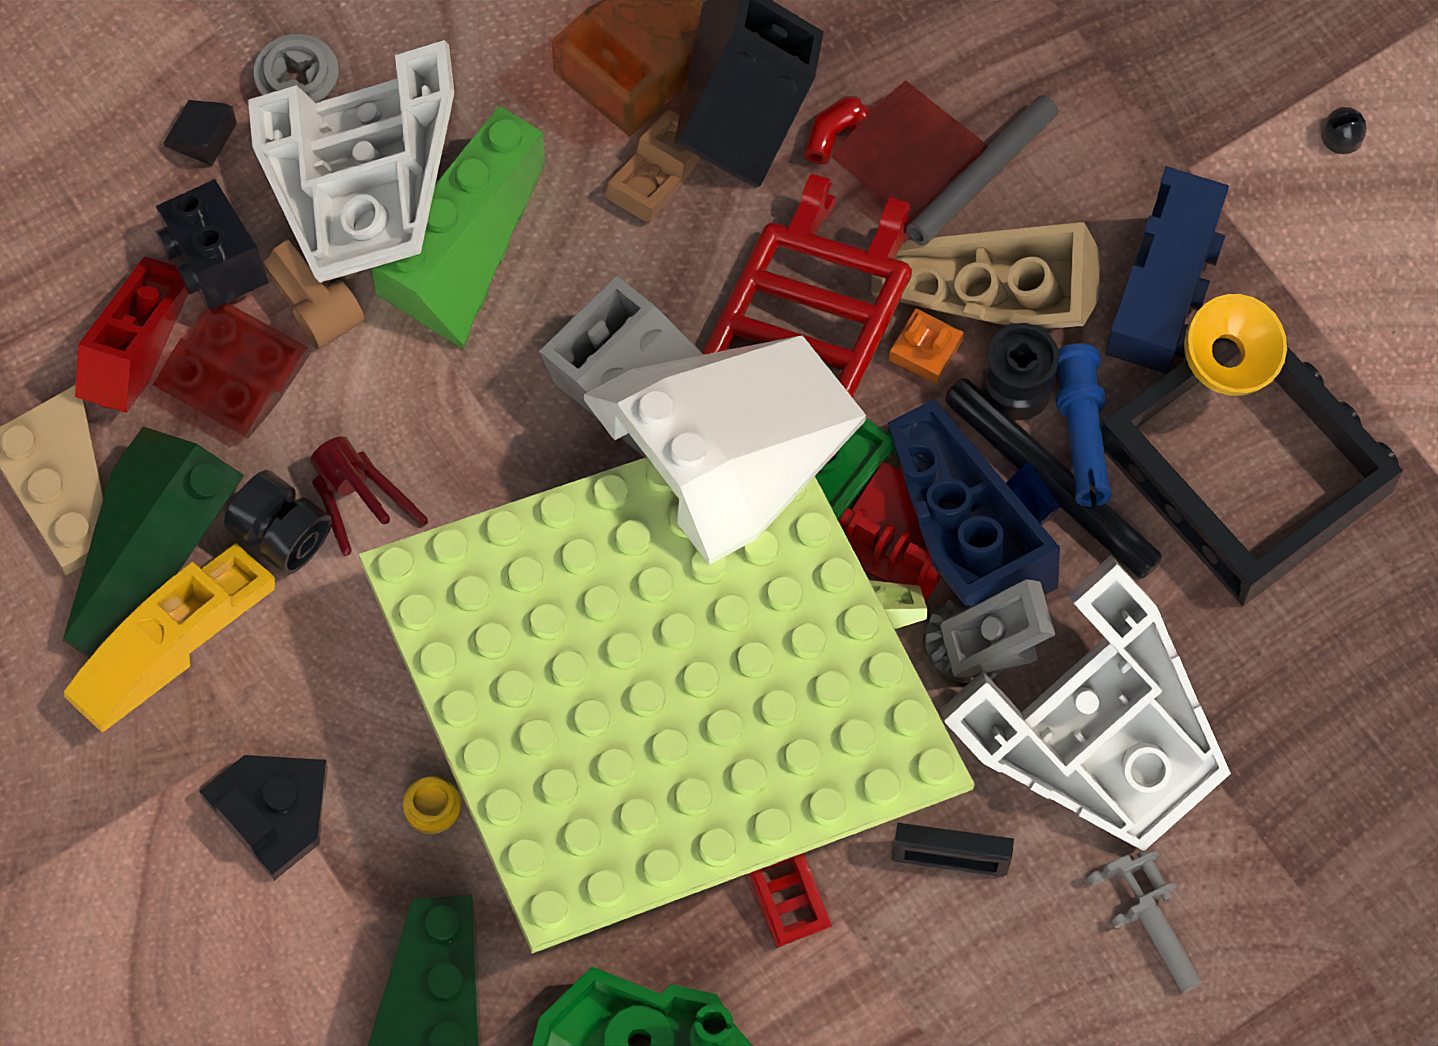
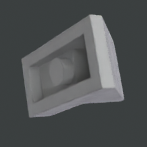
[940,579,1055,678]

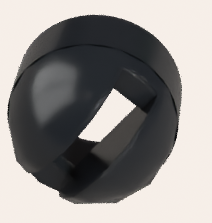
[1321,107,1367,154]

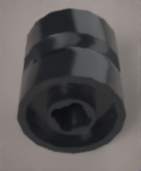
[981,323,1059,421]
[224,469,332,575]

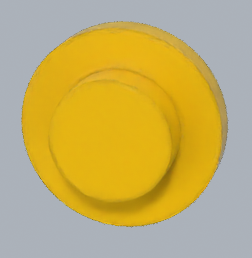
[403,776,461,834]

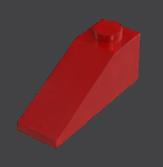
[75,256,188,413]

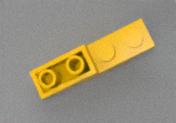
[64,543,275,733]

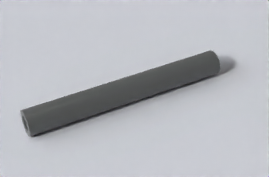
[906,95,1059,246]

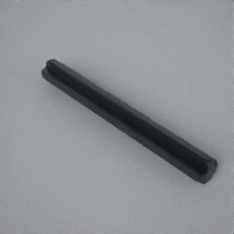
[945,378,1162,578]

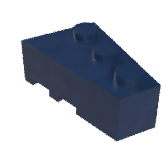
[1105,166,1229,374]

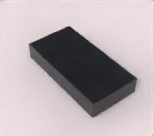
[892,822,1014,877]

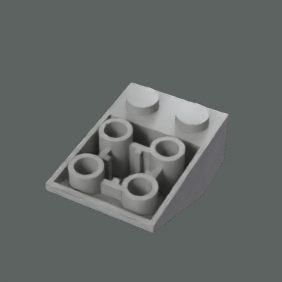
[539,276,703,457]

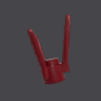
[310,436,428,556]

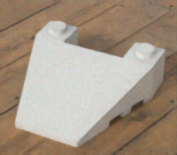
[940,555,1231,851]

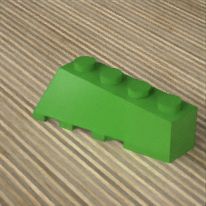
[371,105,546,350]

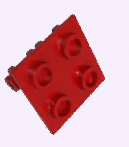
[839,461,942,603]

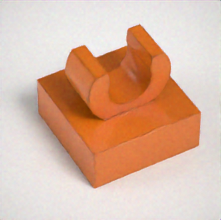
[889,308,964,385]

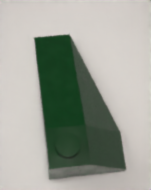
[63,427,244,658]

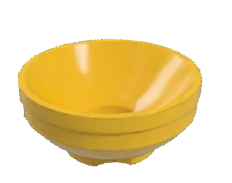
[1184,294,1287,396]

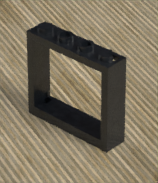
[1101,338,1403,606]

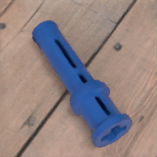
[1056,344,1112,507]

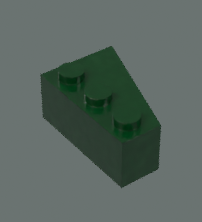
[368,895,481,1046]

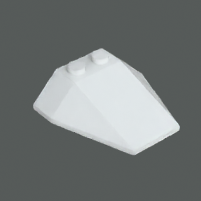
[248,40,455,282]
[584,335,866,565]

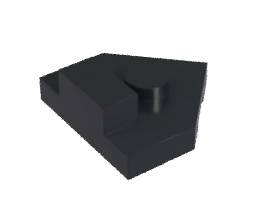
[199,755,328,881]

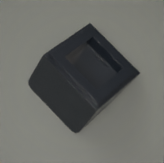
[164,100,237,166]

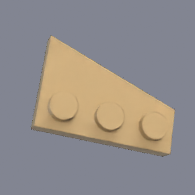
[0,385,104,576]

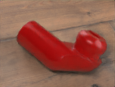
[803,96,872,164]

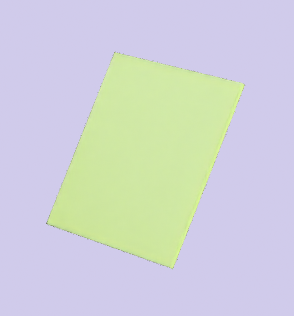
[359,457,975,953]

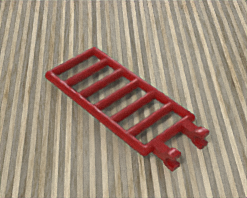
[701,173,913,476]

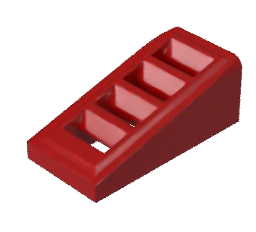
[744,853,832,948]

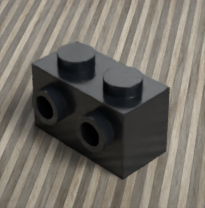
[155,179,269,311]

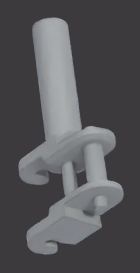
[1087,851,1203,993]

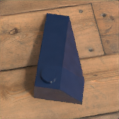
[888,399,1060,606]

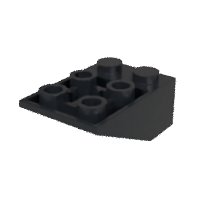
[674,0,824,188]

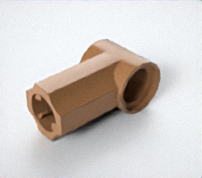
[263,239,365,349]

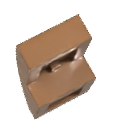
[604,109,701,224]

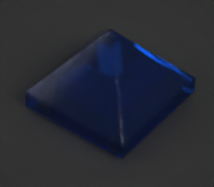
[1006,463,1060,525]

